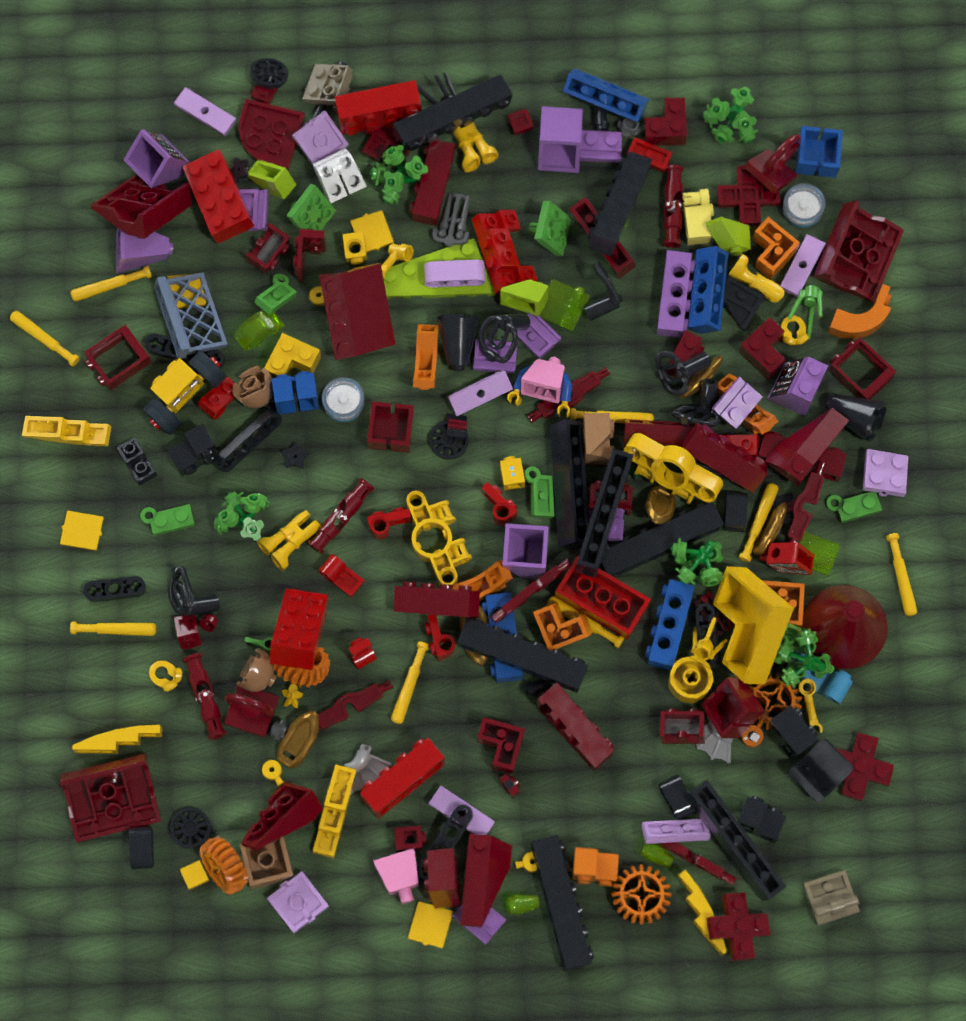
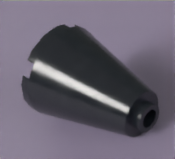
[437,314,478,371]
[826,394,887,442]

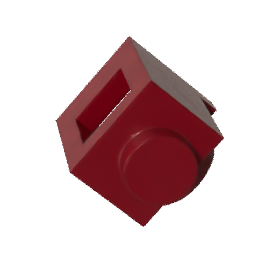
[394,826,426,853]

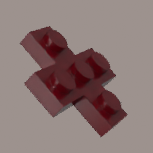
[360,126,411,163]
[717,165,781,226]
[836,733,894,801]
[706,893,771,961]

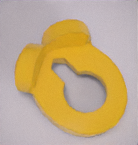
[781,315,809,346]
[149,661,182,692]

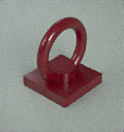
[744,134,802,194]
[224,686,279,738]

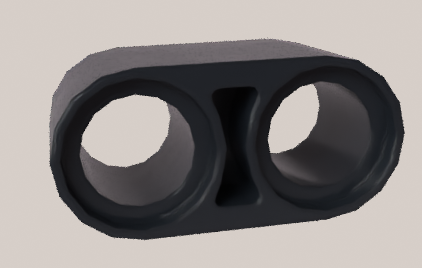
[724,492,748,533]
[658,774,695,820]
[129,827,154,869]

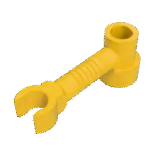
[381,243,413,278]
[798,678,823,733]

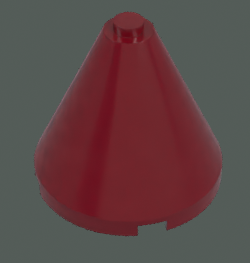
[802,585,888,670]

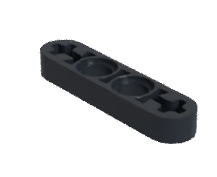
[145,334,225,369]
[214,409,282,472]
[418,805,474,879]

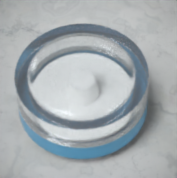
[782,183,825,228]
[322,377,365,422]

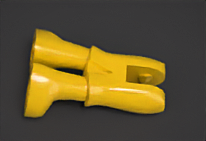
[452,122,499,172]
[727,254,784,303]
[257,510,321,571]

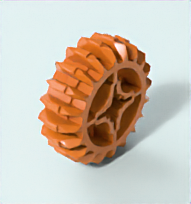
[273,647,330,688]
[750,673,802,730]
[200,836,248,894]
[612,865,671,925]

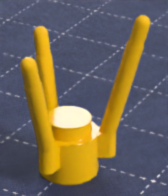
[691,617,728,661]

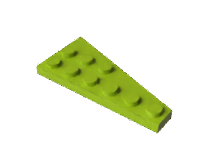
[384,238,495,299]

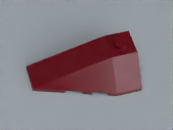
[765,408,849,487]
[241,782,323,850]
[460,834,512,928]

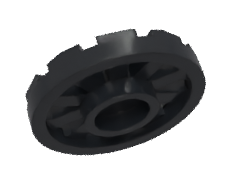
[250,58,288,89]
[429,421,469,460]
[170,808,211,849]

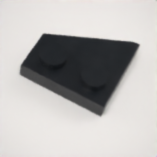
[723,276,765,331]

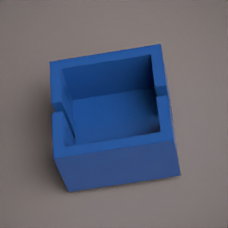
[795,126,843,178]
[272,371,319,415]

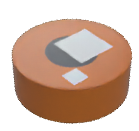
[741,725,763,748]

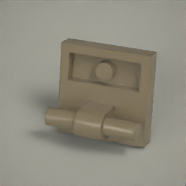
[302,64,353,112]
[803,870,860,926]

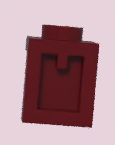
[174,615,202,650]

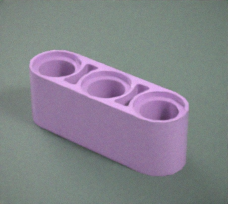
[424,260,485,288]

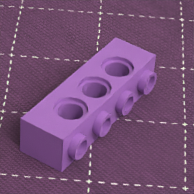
[657,250,695,338]

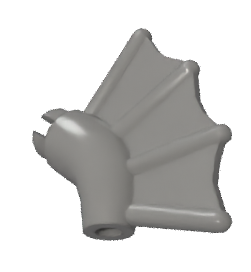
[689,716,733,764]
[344,744,391,795]

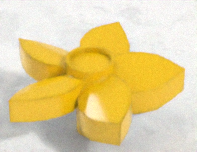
[282,683,303,708]

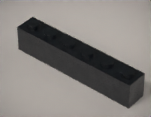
[392,74,513,152]
[587,151,652,257]
[550,419,589,550]
[576,449,633,578]
[600,502,724,578]
[457,618,588,693]
[684,780,786,901]
[530,835,594,972]

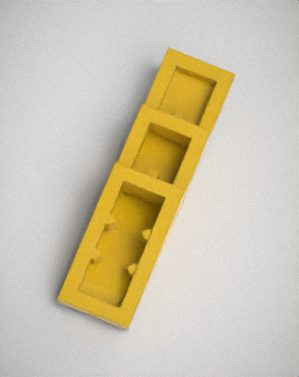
[22,416,111,447]
[72,725,162,754]
[313,765,357,858]
[678,870,727,957]

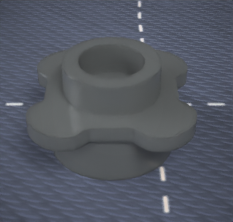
[617,118,640,137]
[271,720,289,743]

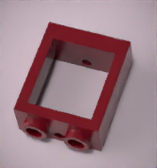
[84,324,151,391]
[829,337,896,400]

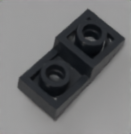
[117,437,158,486]

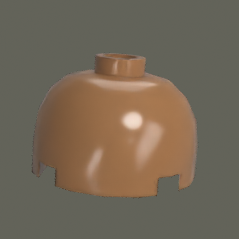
[232,366,274,409]
[237,648,277,692]

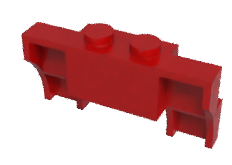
[472,210,538,294]

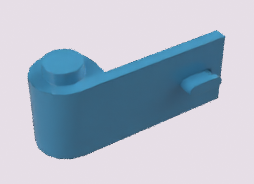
[785,651,853,705]

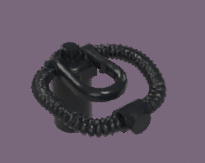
[584,262,623,321]
[478,314,530,364]
[655,351,711,396]
[672,379,721,427]
[168,566,220,616]

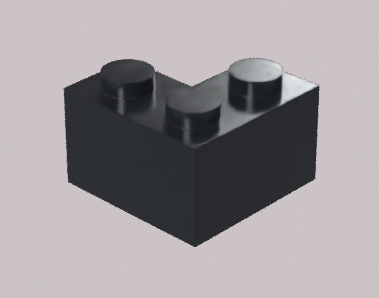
[168,424,218,476]
[768,705,818,761]
[737,796,786,843]

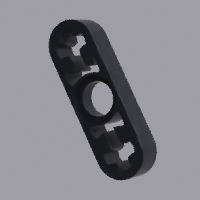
[83,576,146,602]
[696,603,720,666]

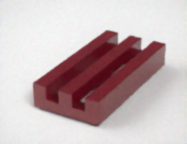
[693,591,735,638]

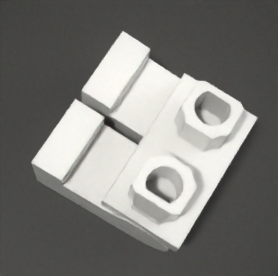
[312,148,367,203]

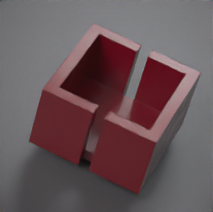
[367,401,414,453]
[702,677,765,739]

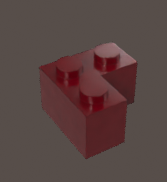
[644,98,687,146]
[739,317,785,380]
[477,717,525,775]
[424,848,461,909]

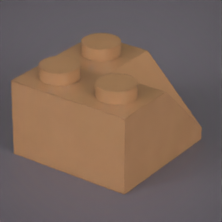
[583,413,614,466]
[240,837,293,890]

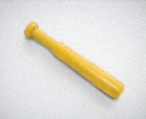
[70,266,152,302]
[10,311,80,367]
[570,408,654,424]
[738,483,779,562]
[886,533,917,616]
[547,596,625,648]
[70,621,156,636]
[391,641,430,724]

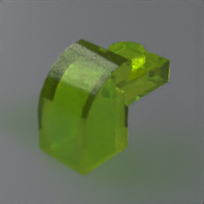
[233,310,285,351]

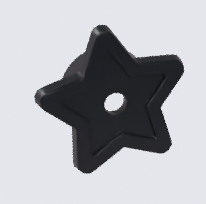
[231,157,250,183]
[282,443,309,469]

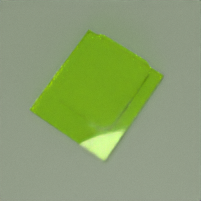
[800,532,840,577]

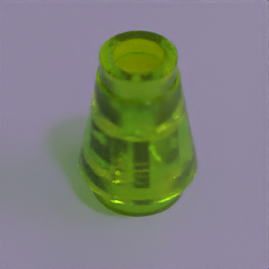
[640,843,674,868]
[506,894,540,916]

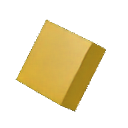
[180,860,209,890]

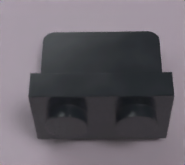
[788,738,854,803]

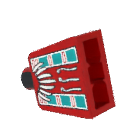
[760,542,815,575]

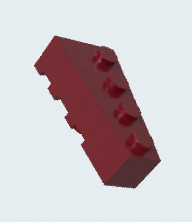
[537,683,614,771]

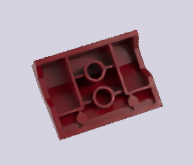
[91,174,192,239]
[814,200,904,303]
[319,263,396,360]
[60,753,161,842]

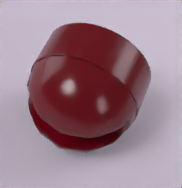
[199,613,218,632]

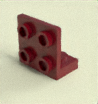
[293,229,327,282]

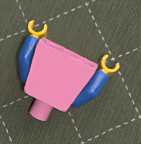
[507,357,572,418]

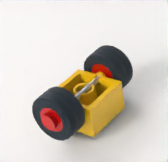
[143,351,227,435]

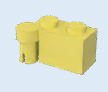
[682,189,714,245]

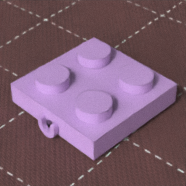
[292,111,349,164]
[863,449,908,497]
[267,871,329,934]

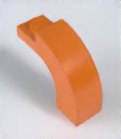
[828,284,892,339]
[413,324,439,390]
[717,373,778,435]
[453,560,513,602]

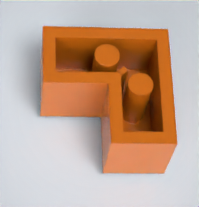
[753,217,800,280]
[762,580,805,627]
[533,601,593,651]
[572,848,619,887]

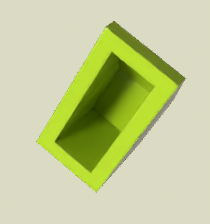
[248,160,296,199]
[706,217,751,256]
[500,279,549,317]

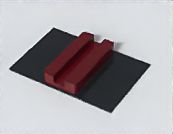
[447,414,467,438]
[774,492,795,525]

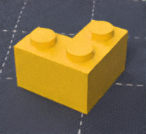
[264,333,321,378]

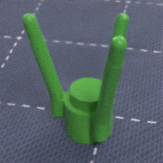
[788,285,823,340]

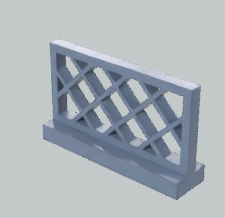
[154,273,228,359]

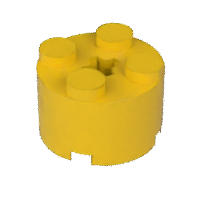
[668,656,713,704]

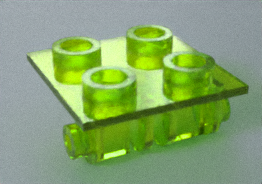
[539,279,590,331]

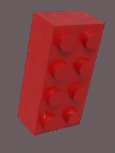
[335,80,421,135]
[182,149,255,244]
[555,556,651,640]
[270,588,328,670]
[360,738,445,820]

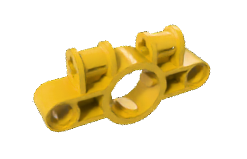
[623,433,723,505]
[406,491,472,585]

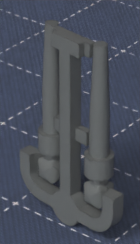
[432,193,470,247]

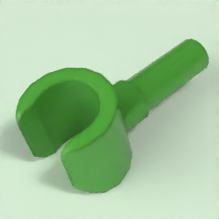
[245,637,272,652]

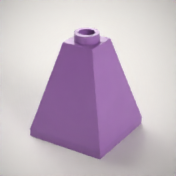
[116,228,173,273]

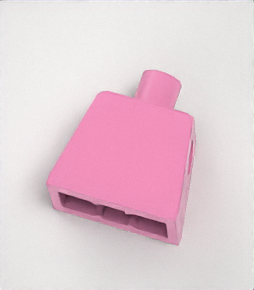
[374,848,419,904]

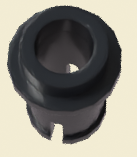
[593,106,610,131]
[524,679,553,698]

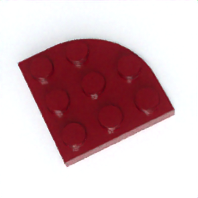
[239,99,305,171]

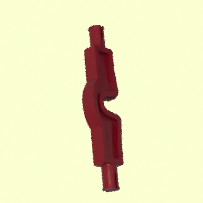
[527,367,610,423]
[787,460,827,543]
[490,558,571,624]
[318,680,394,731]
[659,842,737,886]

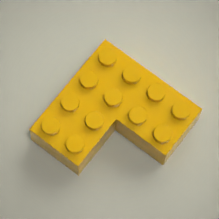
[713,566,794,684]

